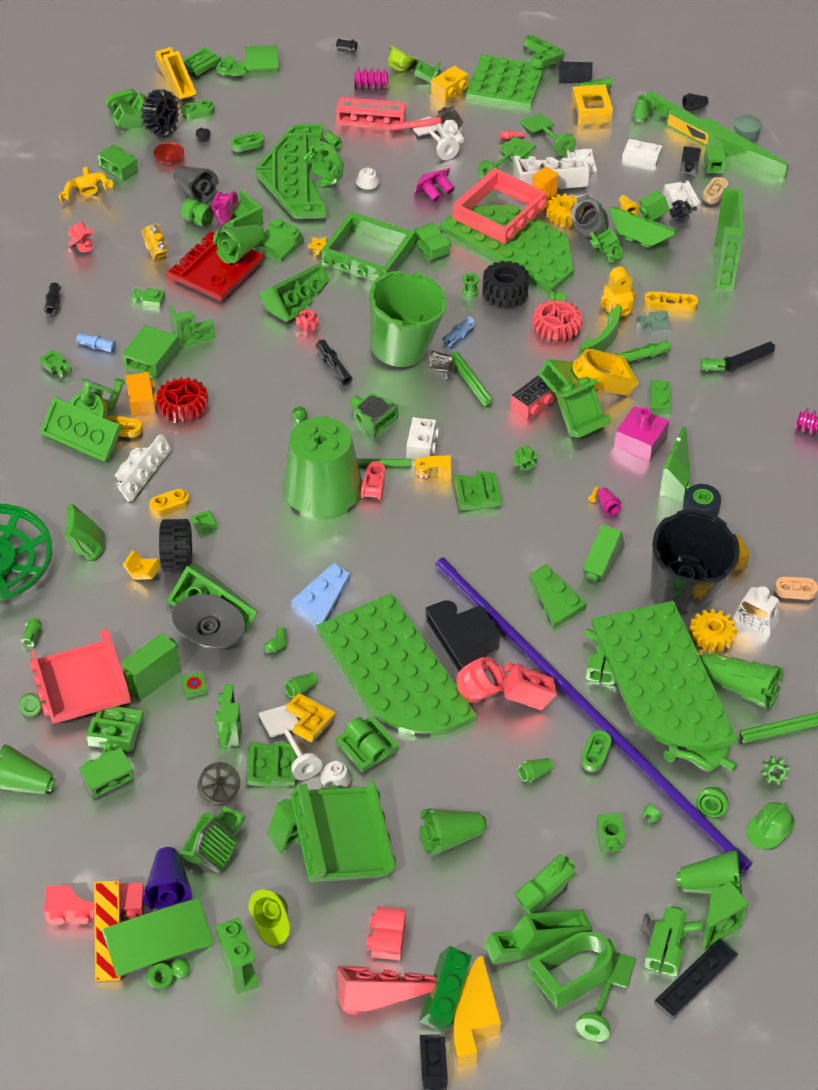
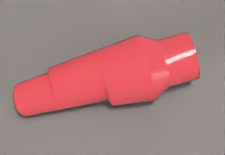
[499,131,525,140]

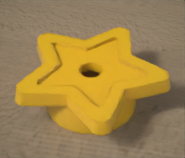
[307,237,327,254]

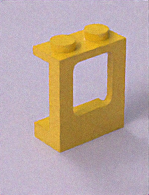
[571,84,613,125]

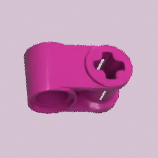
[211,191,238,224]

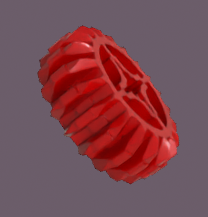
[156,376,209,423]

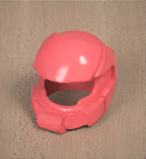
[456,657,507,704]

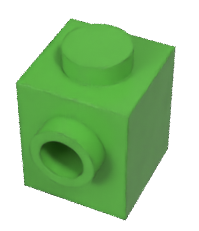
[704,146,726,174]
[639,190,670,220]

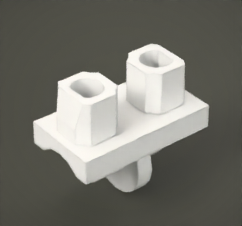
[437,120,464,143]

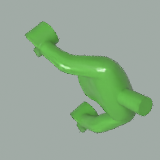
[664,744,737,772]

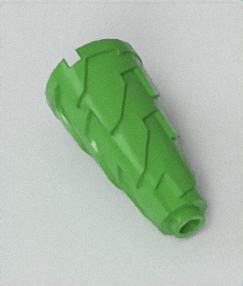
[699,653,784,710]

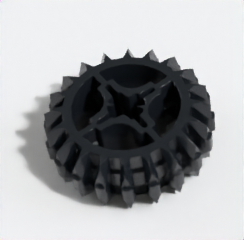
[141,89,180,136]

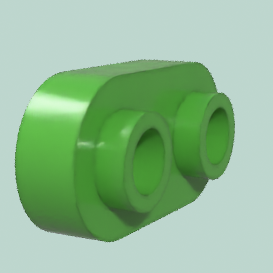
[105,89,138,112]
[181,100,215,119]
[231,132,265,152]
[581,730,611,772]

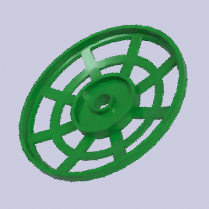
[0,503,53,602]

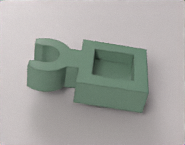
[636,311,671,330]

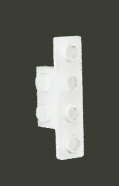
[115,435,172,502]

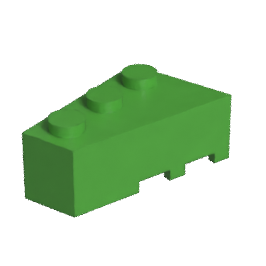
[267,785,338,854]

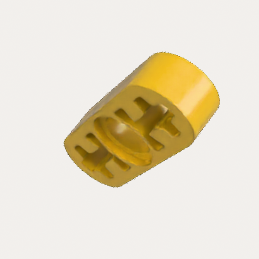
[644,291,698,312]

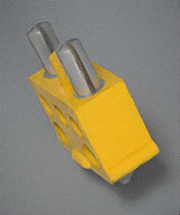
[141,223,169,261]

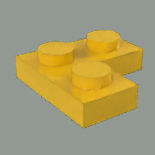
[286,693,336,743]

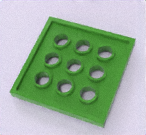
[466,55,545,109]

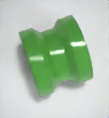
[549,291,565,302]

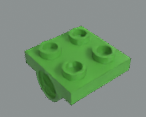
[336,716,399,773]

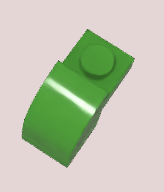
[112,93,146,130]

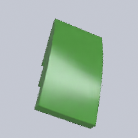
[102,898,214,977]

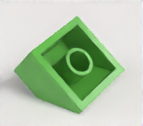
[701,881,749,950]

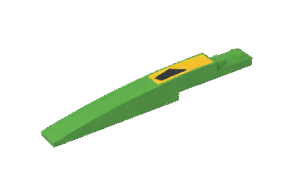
[646,91,789,178]

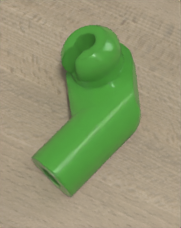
[264,627,287,654]

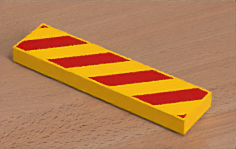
[94,881,121,982]

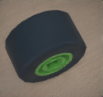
[683,484,721,516]

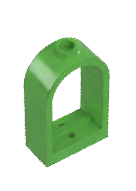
[528,932,616,1010]

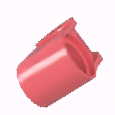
[361,462,385,501]

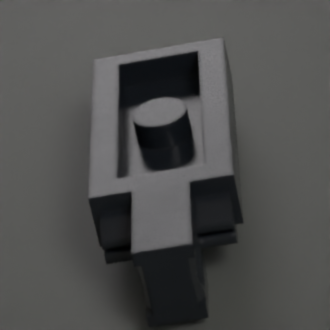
[419,1034,448,1090]

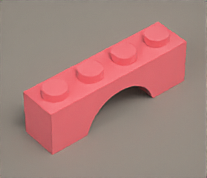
[44,883,145,925]

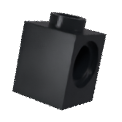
[680,146,701,175]

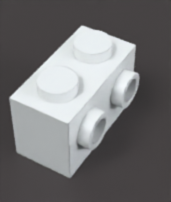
[406,417,439,460]

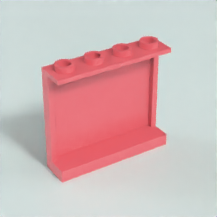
[29,629,131,724]

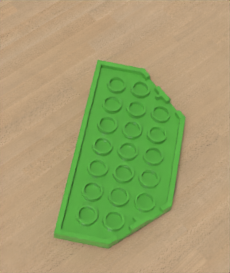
[439,204,574,293]

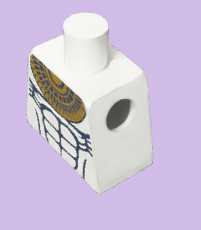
[733,586,779,636]

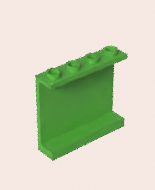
[714,188,744,289]

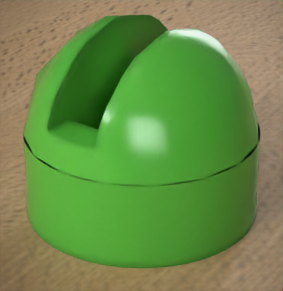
[292,406,308,424]
[642,803,663,823]

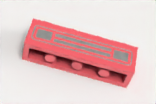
[336,97,406,128]

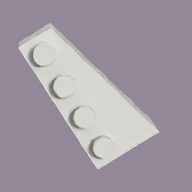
[514,156,589,190]

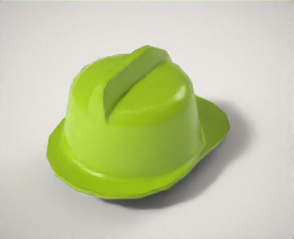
[387,46,419,71]
[248,889,290,946]

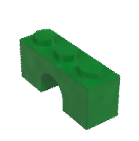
[418,946,472,1031]

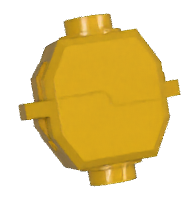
[600,266,636,316]

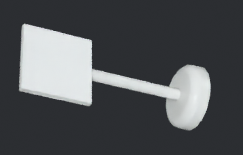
[411,116,459,161]
[258,704,322,780]

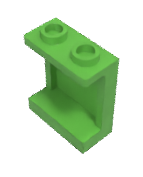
[555,376,611,438]
[216,918,259,995]

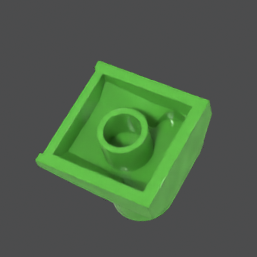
[255,219,304,261]

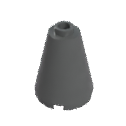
[173,166,219,203]

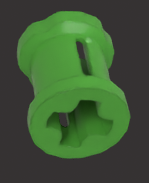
[462,273,479,297]

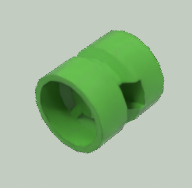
[181,198,214,228]

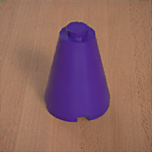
[143,847,192,910]

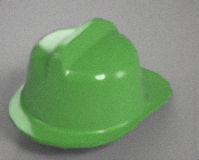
[746,802,795,849]

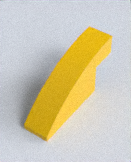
[155,47,197,100]
[453,956,501,1068]

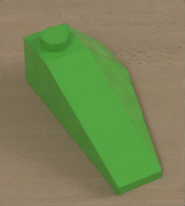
[259,263,329,322]
[660,426,692,501]
[167,563,258,630]

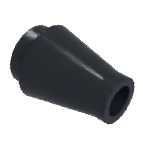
[682,93,708,110]

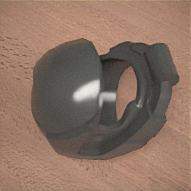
[571,194,609,239]

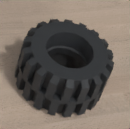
[482,261,529,308]
[159,519,192,572]

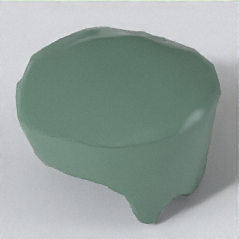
[733,115,762,142]

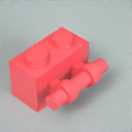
[502,662,557,711]

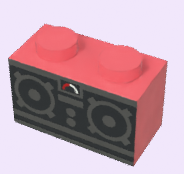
[510,375,555,420]

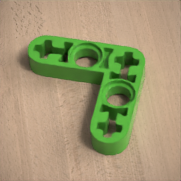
[524,35,565,68]

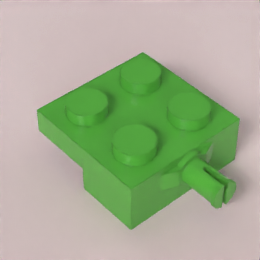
[215,684,242,750]
[86,707,144,757]

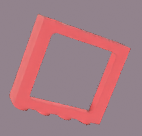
[452,168,547,244]

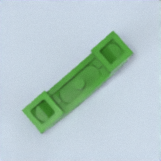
[578,305,621,358]

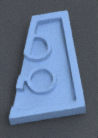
[291,563,350,624]

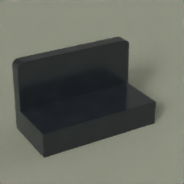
[559,61,593,83]

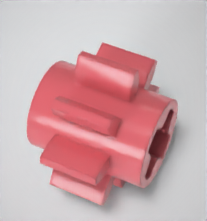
[296,310,320,333]

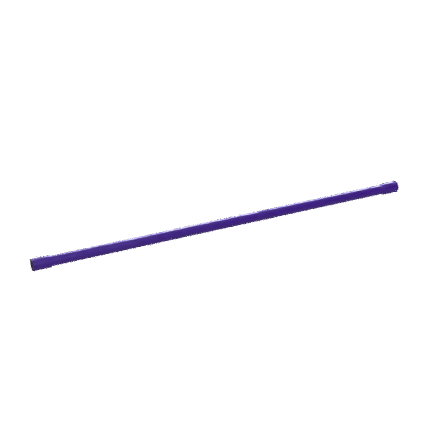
[435,557,753,872]

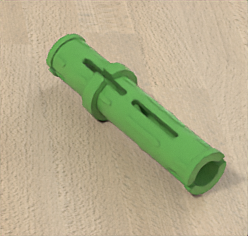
[615,340,671,363]

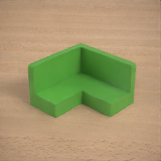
[224,190,264,228]
[169,306,215,348]

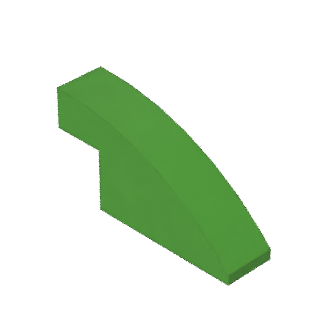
[484,909,593,964]

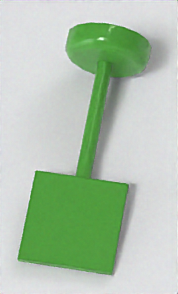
[520,113,576,157]
[477,136,536,179]
[576,952,636,1042]

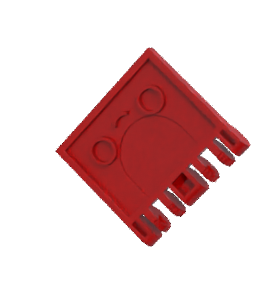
[165,231,265,302]

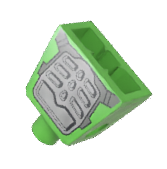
[350,393,398,438]

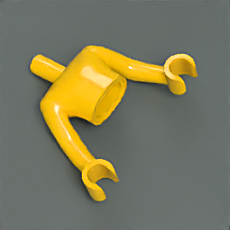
[59,167,116,205]

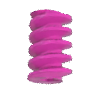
[354,67,388,90]
[795,408,818,435]

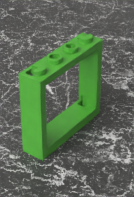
[321,212,415,281]

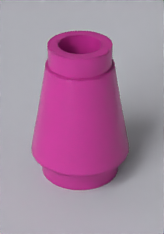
[597,487,622,516]

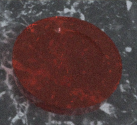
[153,142,185,165]

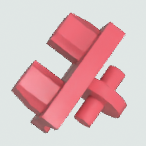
[67,221,94,253]

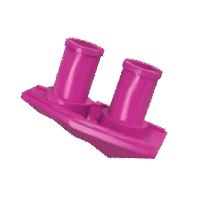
[414,168,455,202]

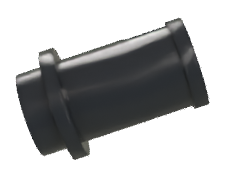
[336,39,358,52]

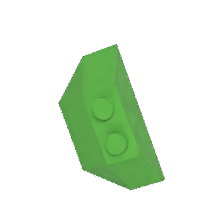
[609,206,680,248]

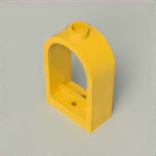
[573,349,639,396]

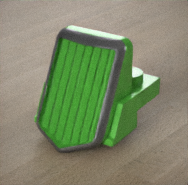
[179,812,238,873]

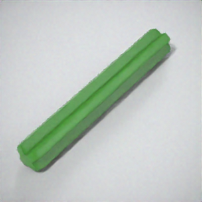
[449,351,493,406]
[740,712,818,743]

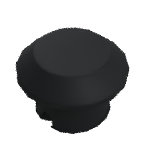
[196,127,211,142]

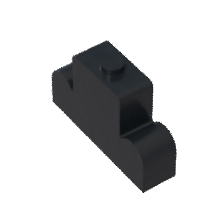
[425,600,500,672]

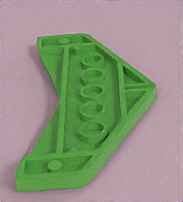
[256,124,326,219]

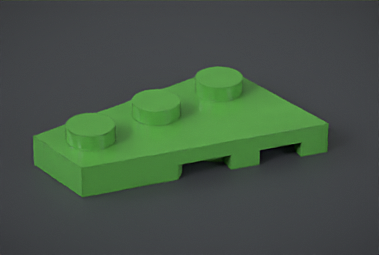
[529,564,587,629]

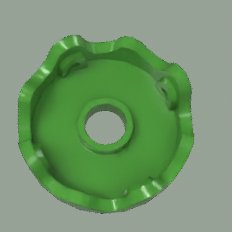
[303,141,344,187]

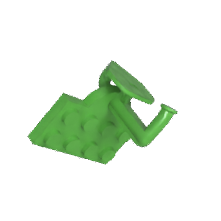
[40,377,125,462]

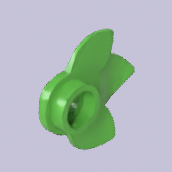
[217,56,246,76]

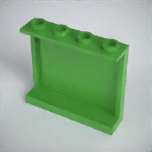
[290,781,396,883]

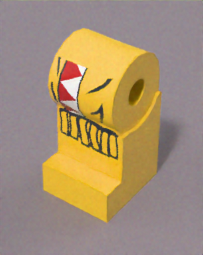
[414,455,452,482]

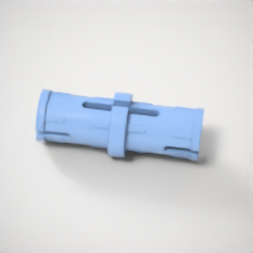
[442,317,476,347]
[76,332,116,353]

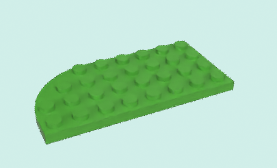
[316,593,477,736]
[591,601,738,751]

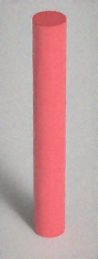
[390,117,441,131]

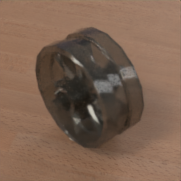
[197,762,241,807]

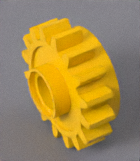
[545,193,584,226]
[689,609,738,653]

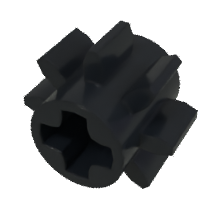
[670,200,692,222]

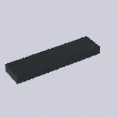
[654,938,738,1021]

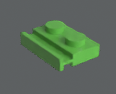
[183,47,221,76]

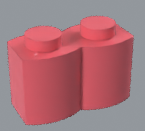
[367,906,406,961]

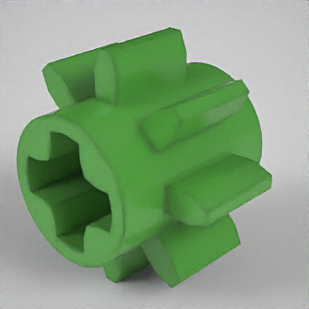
[513,446,538,471]
[760,755,790,785]

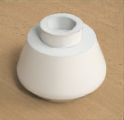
[356,167,380,190]
[320,761,352,788]

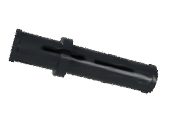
[315,339,353,385]

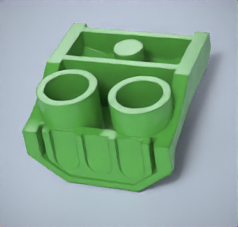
[64,504,105,561]

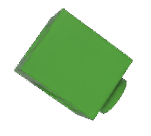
[596,813,626,852]

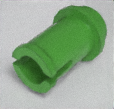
[322,130,342,149]
[700,357,725,372]
[21,618,42,647]

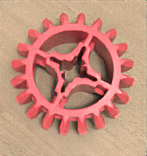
[532,299,583,343]

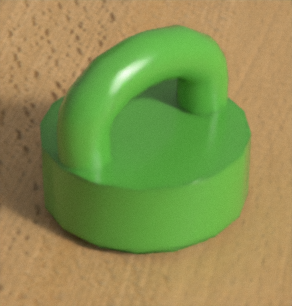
[18,693,42,716]

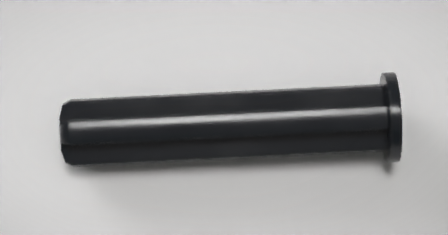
[724,341,775,371]

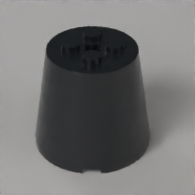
[651,509,740,613]

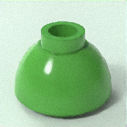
[696,787,729,818]

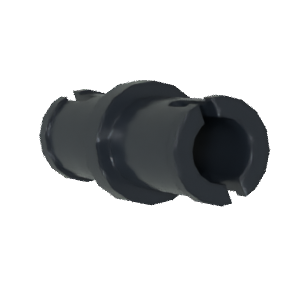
[44,282,61,315]

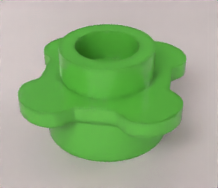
[604,242,623,263]

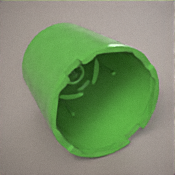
[369,271,446,367]
[283,417,363,519]

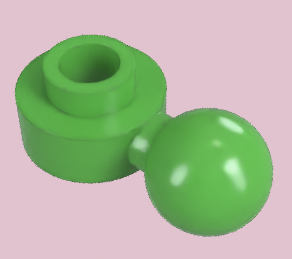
[146,958,190,989]

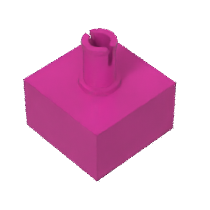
[614,406,669,462]

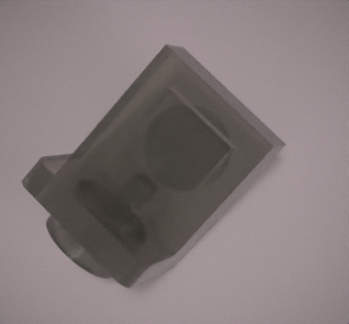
[436,106,464,127]
[429,350,456,381]

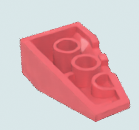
[336,966,437,1014]

